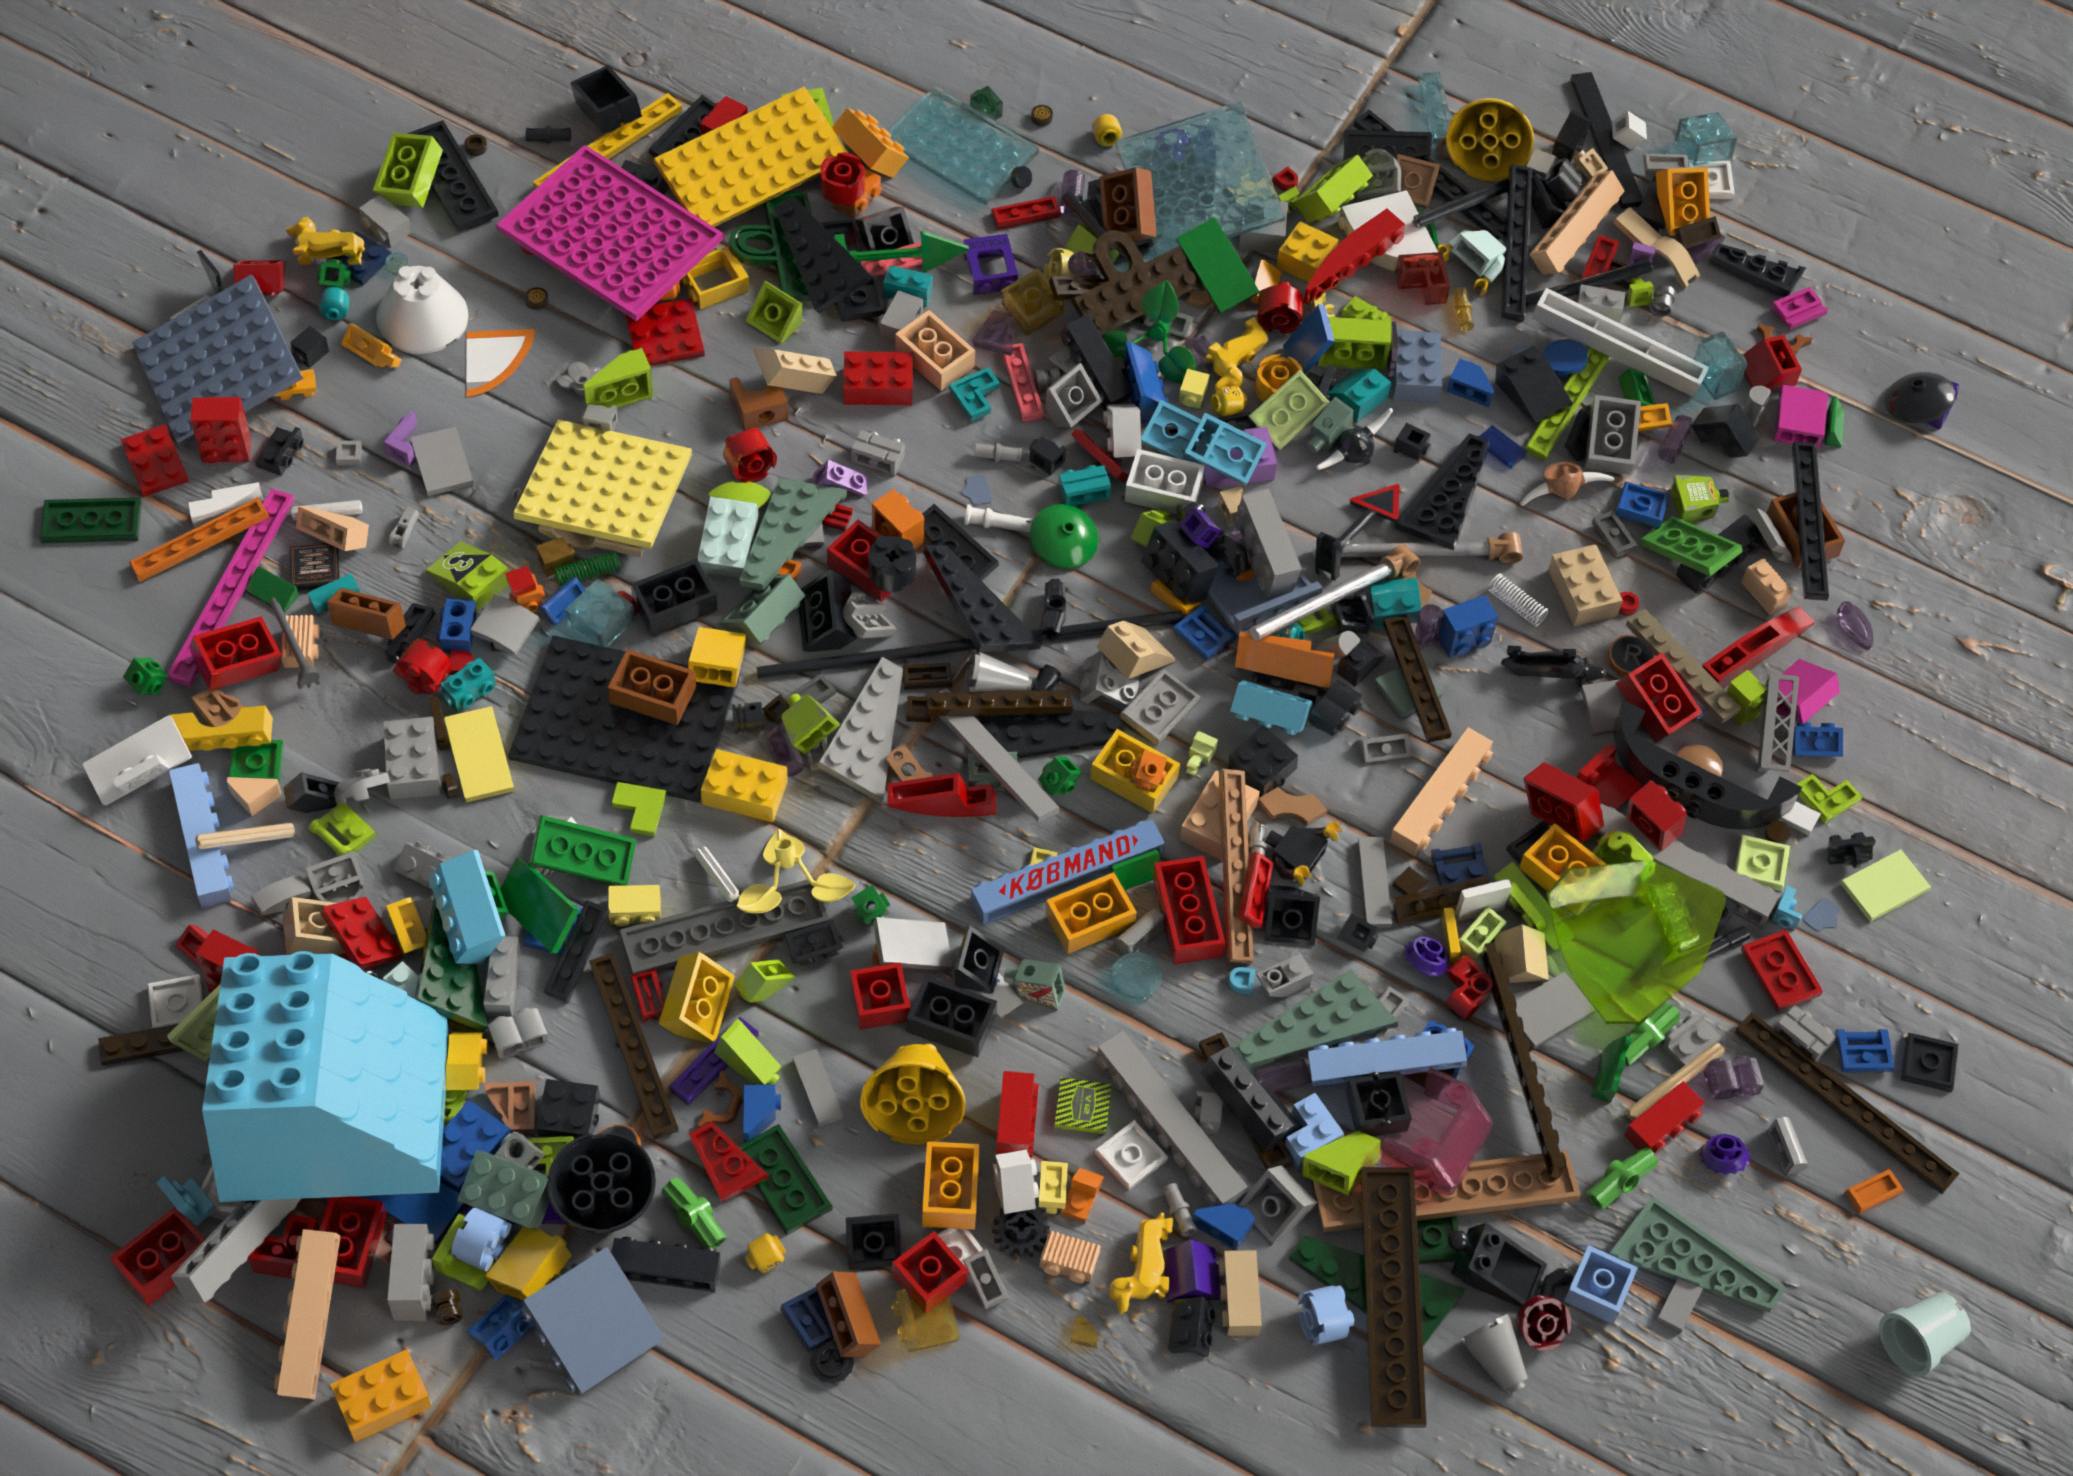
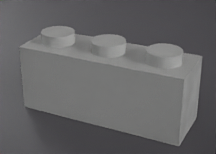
[484,936,521,1019]

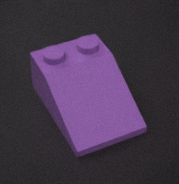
[1204,427,1277,488]

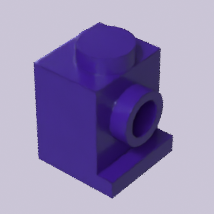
[1179,508,1222,549]

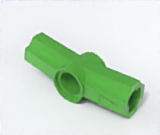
[1625,1002,1681,1066]
[1586,1147,1658,1210]
[661,1177,727,1250]

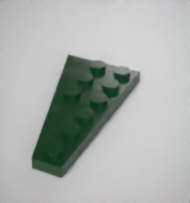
[414,896,488,1032]
[1289,1236,1465,1347]

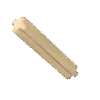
[195,823,295,849]

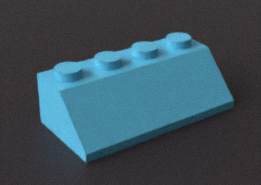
[429,850,505,964]

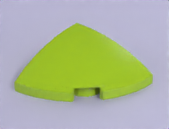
[708,481,772,511]

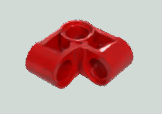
[1445,955,1493,1021]

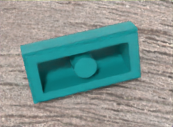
[308,574,360,614]

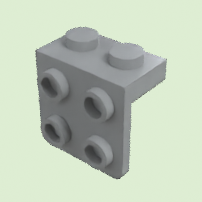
[1080,651,1140,707]

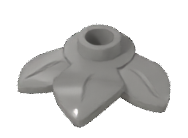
[556,362,601,396]

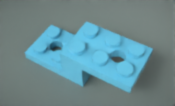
[1141,400,1267,486]

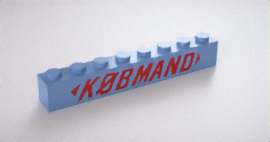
[971,820,1165,925]

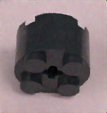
[868,536,916,592]

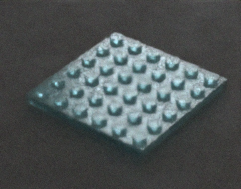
[1115,101,1285,257]

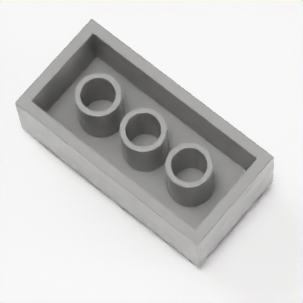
[1234,489,1302,598]

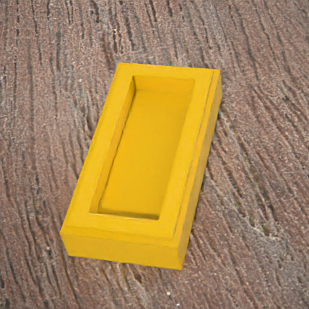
[1441,908,1461,964]

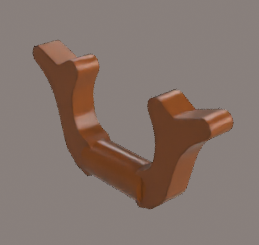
[1757,323,1812,355]
[698,1070,743,1128]

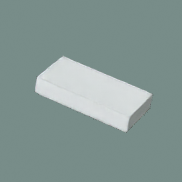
[1778,802,1821,836]

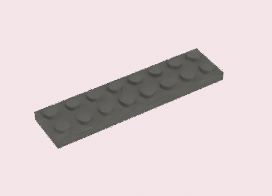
[620,878,829,975]

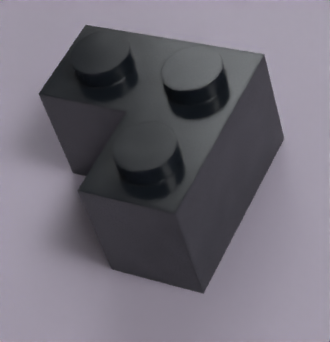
[1691,404,1760,458]

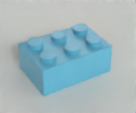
[1230,680,1312,735]

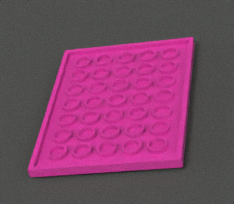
[496,145,723,321]

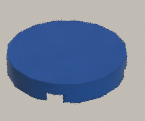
[1543,339,1588,377]

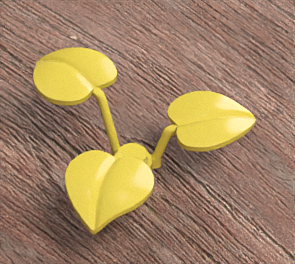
[737,829,856,914]

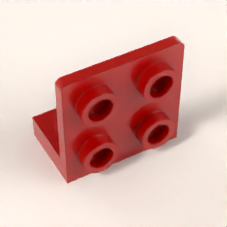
[1577,742,1642,810]

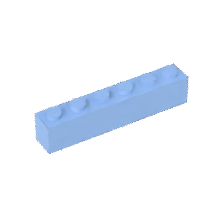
[169,763,235,908]
[1308,1028,1467,1087]

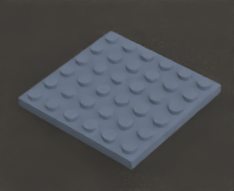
[132,274,304,448]

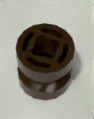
[432,1289,463,1325]

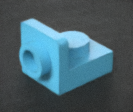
[1772,885,1802,930]

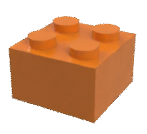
[872,489,924,551]

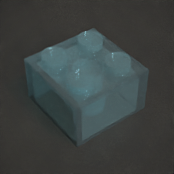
[1675,112,1737,166]
[1694,331,1747,400]
[565,579,635,647]

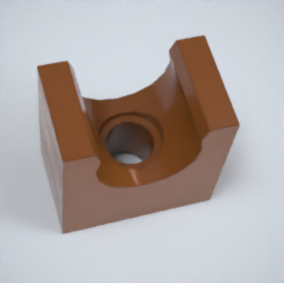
[729,377,788,431]

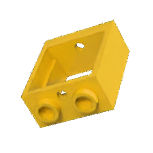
[680,246,749,310]

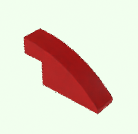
[887,773,996,817]

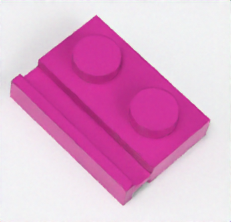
[1772,287,1828,330]

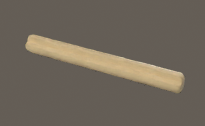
[1626,1042,1725,1122]

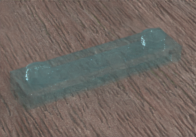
[1418,72,1451,144]

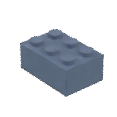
[1392,330,1442,403]

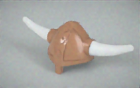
[1520,462,1614,506]

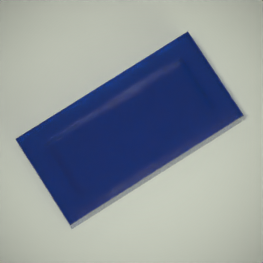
[1479,425,1527,469]

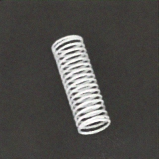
[1487,574,1548,626]

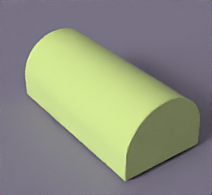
[1459,906,1507,959]

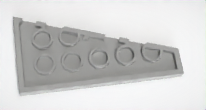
[817,657,903,804]

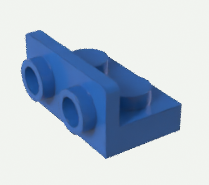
[1793,722,1843,757]
[467,1294,534,1360]

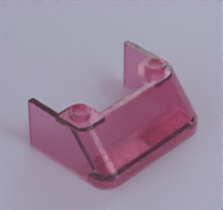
[1380,1067,1493,1194]

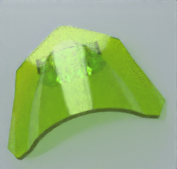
[1546,861,1726,1024]

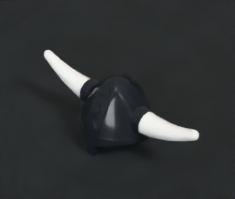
[1316,408,1393,470]

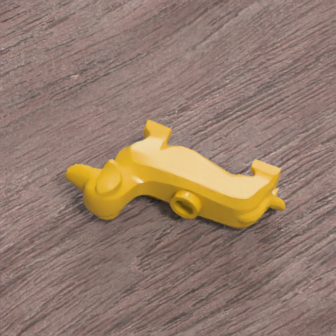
[285,217,365,265]
[1204,317,1268,390]
[1108,1212,1173,1315]

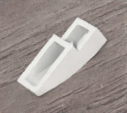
[189,482,263,529]

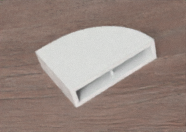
[1338,190,1440,274]

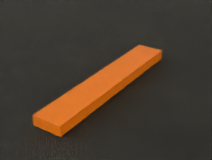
[129,497,270,582]

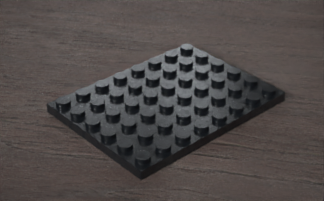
[508,635,739,803]

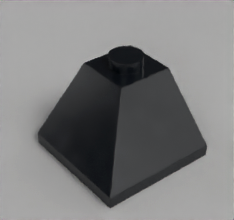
[1265,885,1320,945]

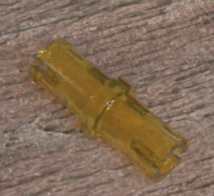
[1453,287,1474,331]

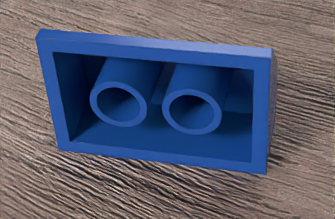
[1124,342,1169,424]

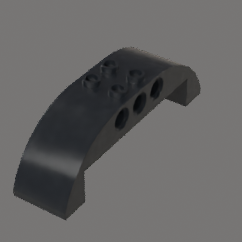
[1614,700,1802,830]

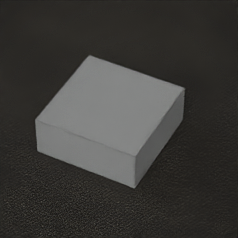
[336,441,362,465]

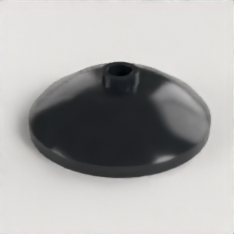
[1885,372,1955,423]

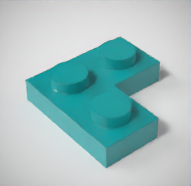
[949,367,1000,422]

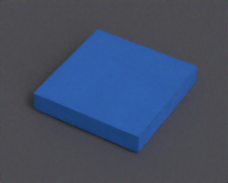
[1615,481,1670,528]

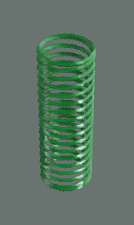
[554,550,620,587]

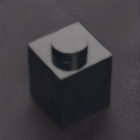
[290,326,329,368]

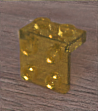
[892,1289,959,1353]

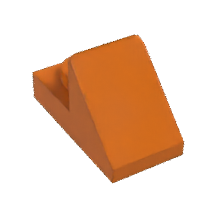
[1061,1168,1104,1223]

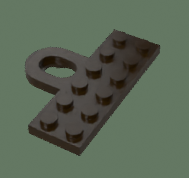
[1071,230,1202,336]

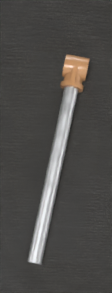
[1312,532,1523,564]
[1250,544,1420,641]

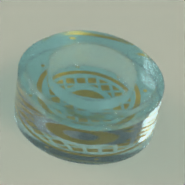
[386,252,409,275]

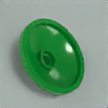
[1029,504,1099,569]

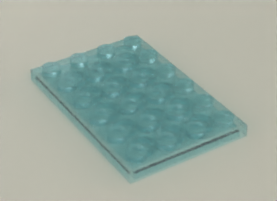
[888,86,1039,206]

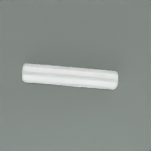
[291,500,363,521]
[695,846,739,902]

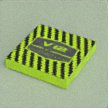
[1054,1077,1112,1135]

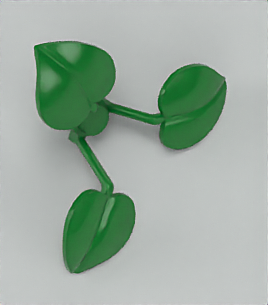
[1102,280,1196,384]

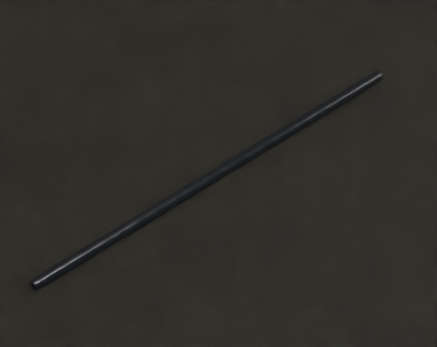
[756,611,1183,679]

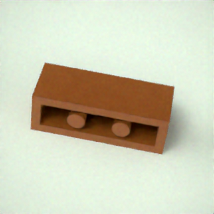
[327,588,406,640]
[816,1271,881,1358]

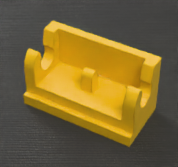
[386,897,427,955]

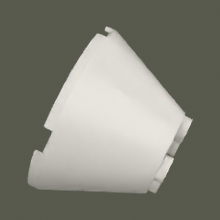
[376,266,468,354]

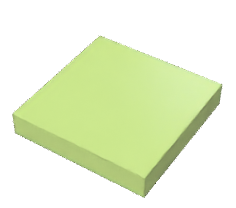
[1734,835,1790,892]

